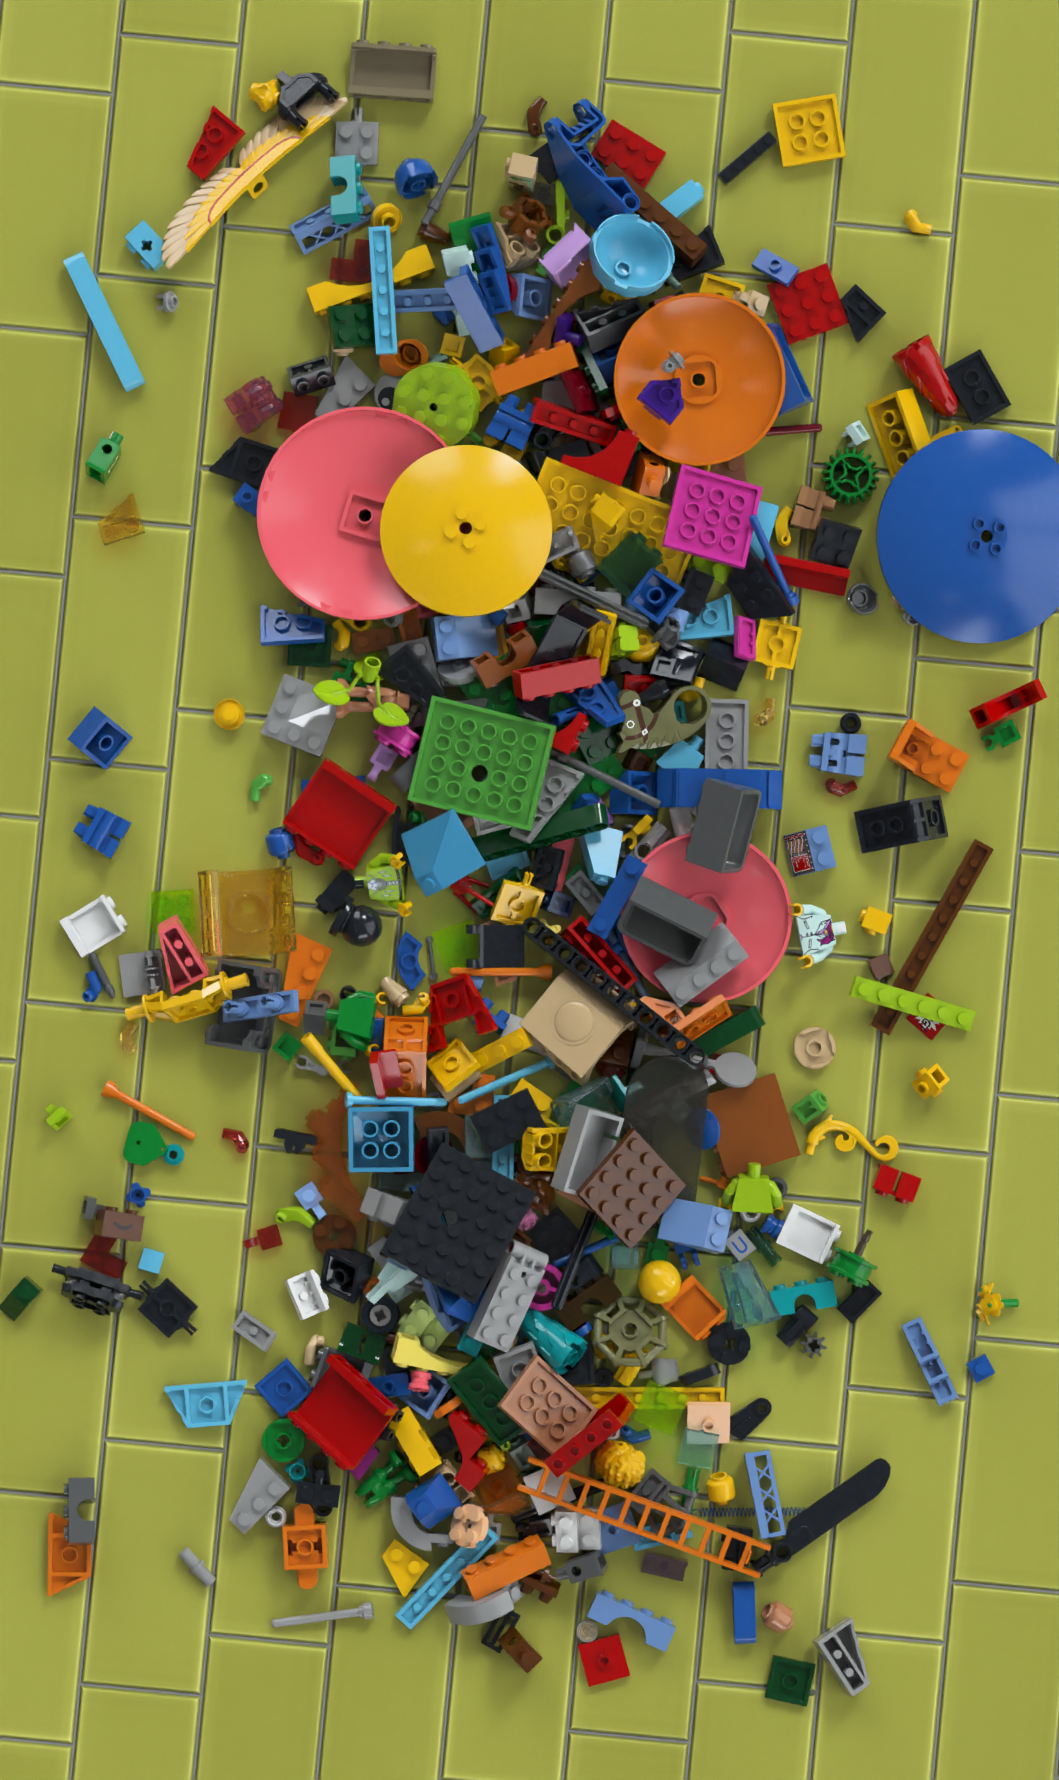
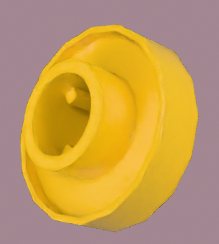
[370,203,402,233]
[214,699,245,730]

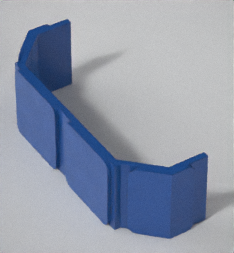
[657,768,782,810]

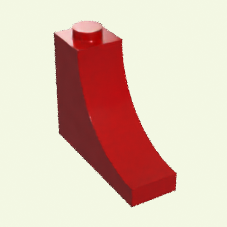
[561,428,640,486]

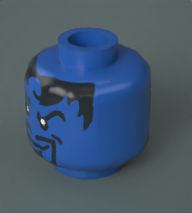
[265,827,295,859]

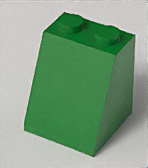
[448,212,497,275]

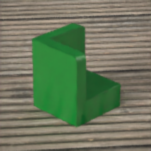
[272,1031,303,1062]

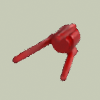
[450,875,494,915]

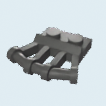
[630,1468,698,1537]

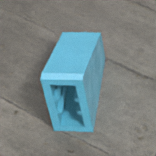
[578,828,623,886]

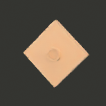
[686,1402,730,1443]

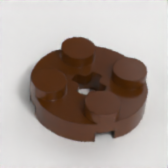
[313,1214,356,1255]

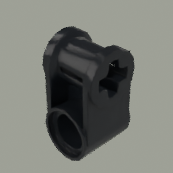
[530,424,563,450]
[570,1253,604,1289]

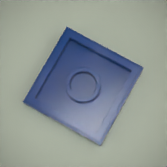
[254,1358,314,1418]

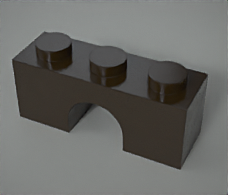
[555,1273,622,1331]

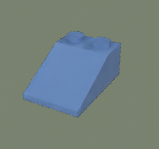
[430,614,499,662]
[656,1198,733,1254]

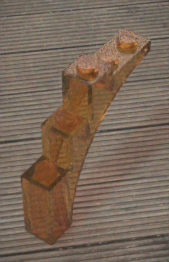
[305,1080,365,1223]

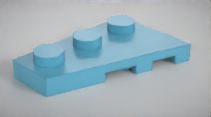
[679,593,734,642]

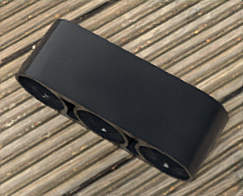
[309,1453,333,1517]

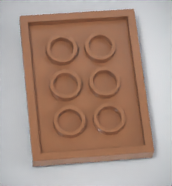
[497,1355,598,1455]

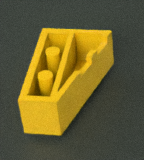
[389,1405,442,1477]

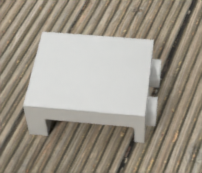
[59,894,128,958]
[774,1203,842,1264]

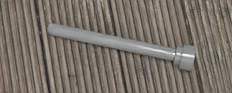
[271,1602,374,1628]

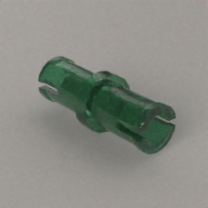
[745,1225,782,1267]

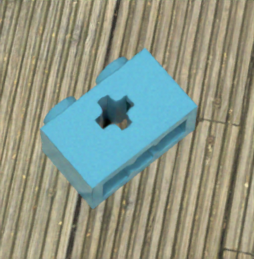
[125,220,166,271]

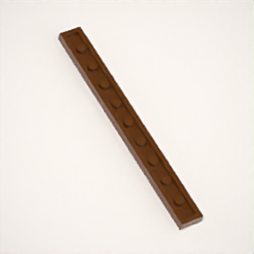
[870,839,994,1035]

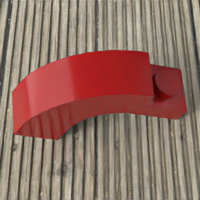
[969,678,1047,729]

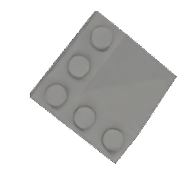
[261,673,337,758]

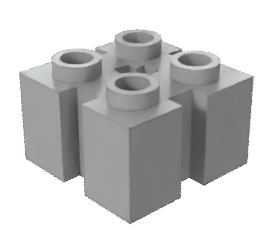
[360,1187,409,1228]

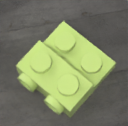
[397,1295,450,1353]

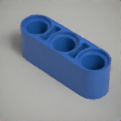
[732,1581,756,1644]

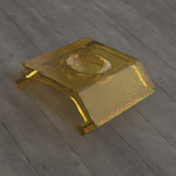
[198,866,297,958]

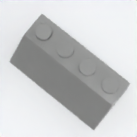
[653,922,749,1008]

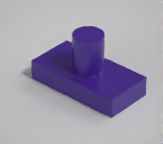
[553,312,584,348]

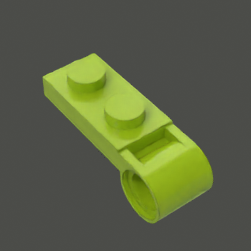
[546,181,570,247]

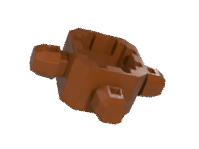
[499,191,555,244]

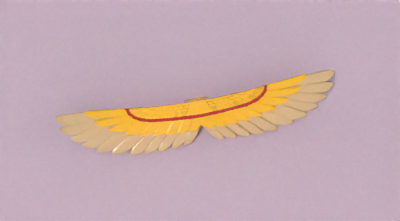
[161,95,348,269]

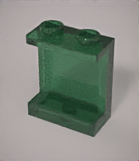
[596,530,663,598]

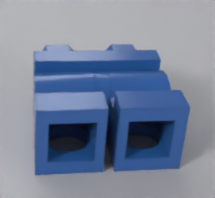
[485,394,535,452]
[73,804,132,859]

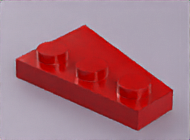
[187,106,246,181]

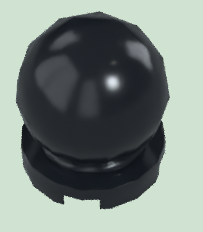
[328,895,383,947]

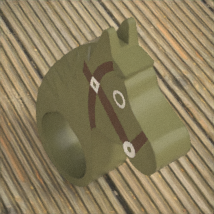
[616,684,711,753]

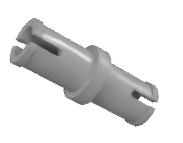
[178,1547,216,1587]

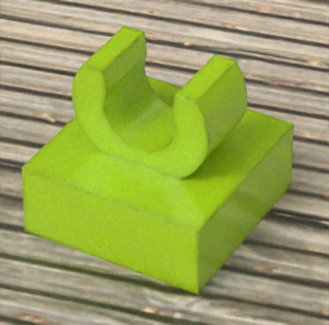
[45,1103,73,1131]

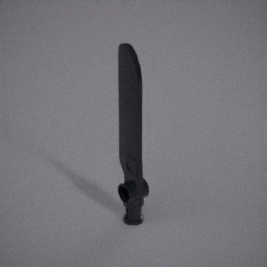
[750,1458,891,1577]

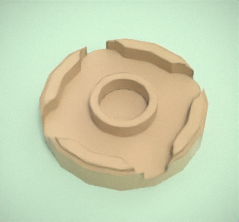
[793,1027,836,1069]

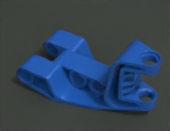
[544,98,640,231]

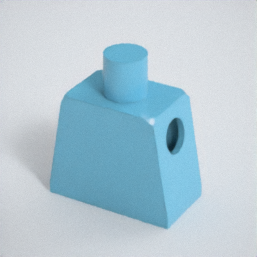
[655,734,705,769]

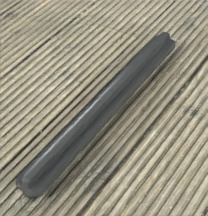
[538,569,649,629]

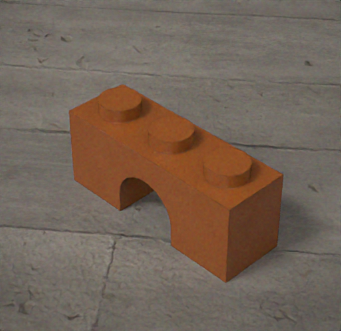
[469,629,537,689]

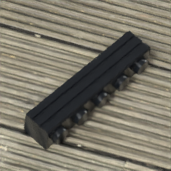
[717,131,777,186]

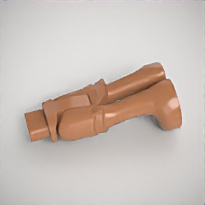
[336,678,410,719]

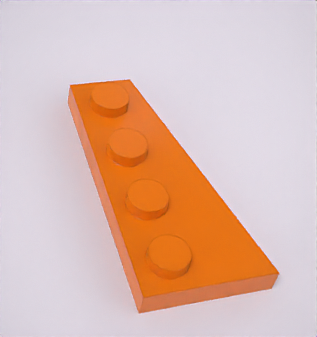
[278,932,333,1027]

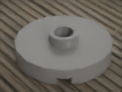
[438,658,476,685]

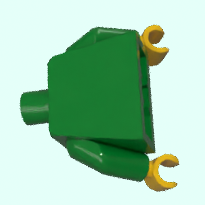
[326,990,386,1057]

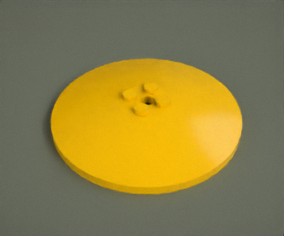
[380,445,552,617]

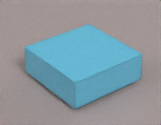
[138,1247,165,1274]

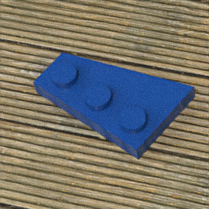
[260,605,325,646]

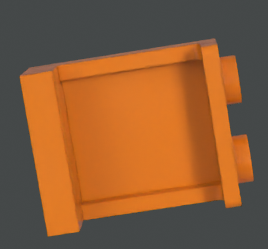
[661,1274,727,1341]

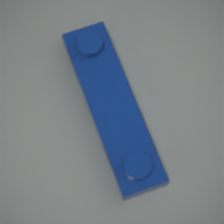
[587,854,648,940]

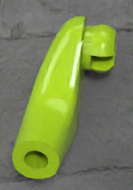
[275,1206,316,1228]

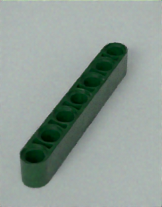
[471,803,609,862]
[626,1005,766,1091]

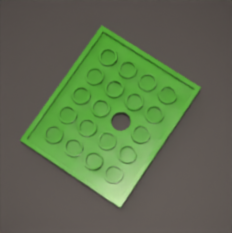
[407,695,557,831]

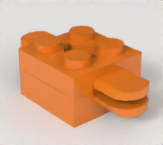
[282,1503,329,1589]

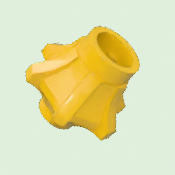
[249,79,280,112]

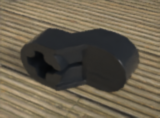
[607,659,650,677]

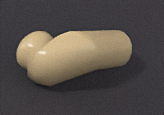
[304,1334,325,1365]

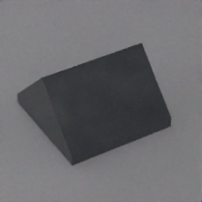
[697,638,749,692]

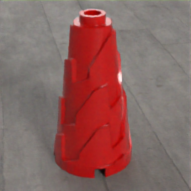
[892,334,958,418]

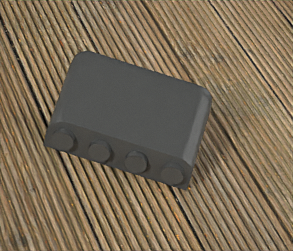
[685,778,761,873]
[617,875,718,965]

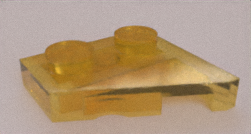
[98,493,145,546]

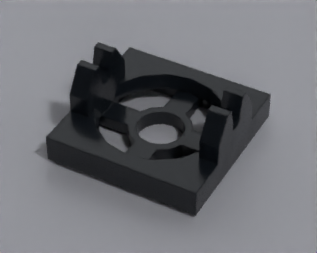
[273,1128,319,1154]

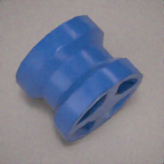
[759,1213,785,1239]

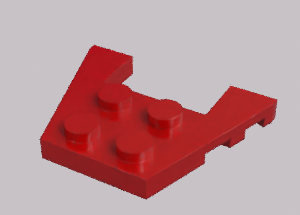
[427,973,498,1053]

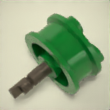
[826,1229,877,1288]

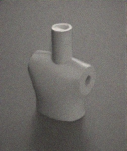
[638,1358,679,1387]

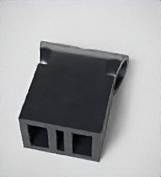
[525,439,590,478]

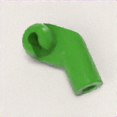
[249,773,273,802]

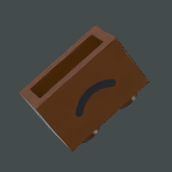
[93,1206,145,1242]

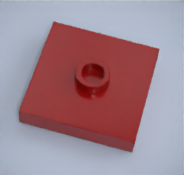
[578,1633,630,1687]

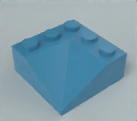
[348,1106,415,1172]

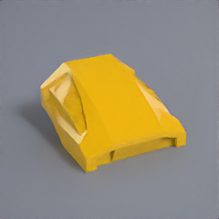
[521,1127,569,1172]

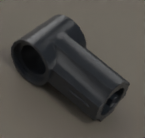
[776,1304,819,1348]

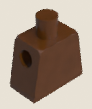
[498,1626,543,1673]

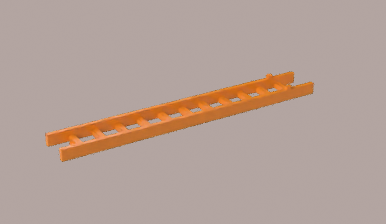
[517,1456,771,1579]

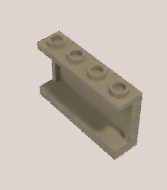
[348,39,437,103]

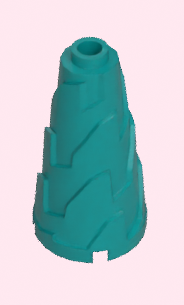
[520,1307,588,1375]

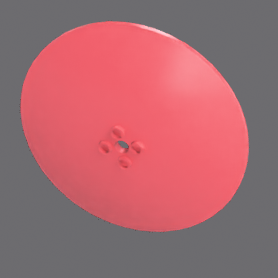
[257,406,471,621]

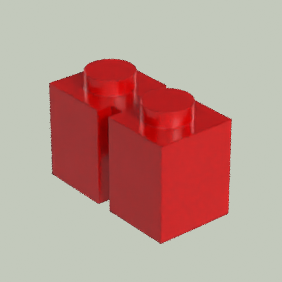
[871,1163,922,1205]

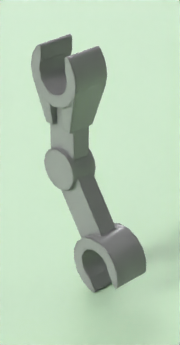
[296,1055,351,1076]

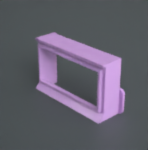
[539,223,591,292]

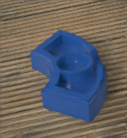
[397,931,426,991]

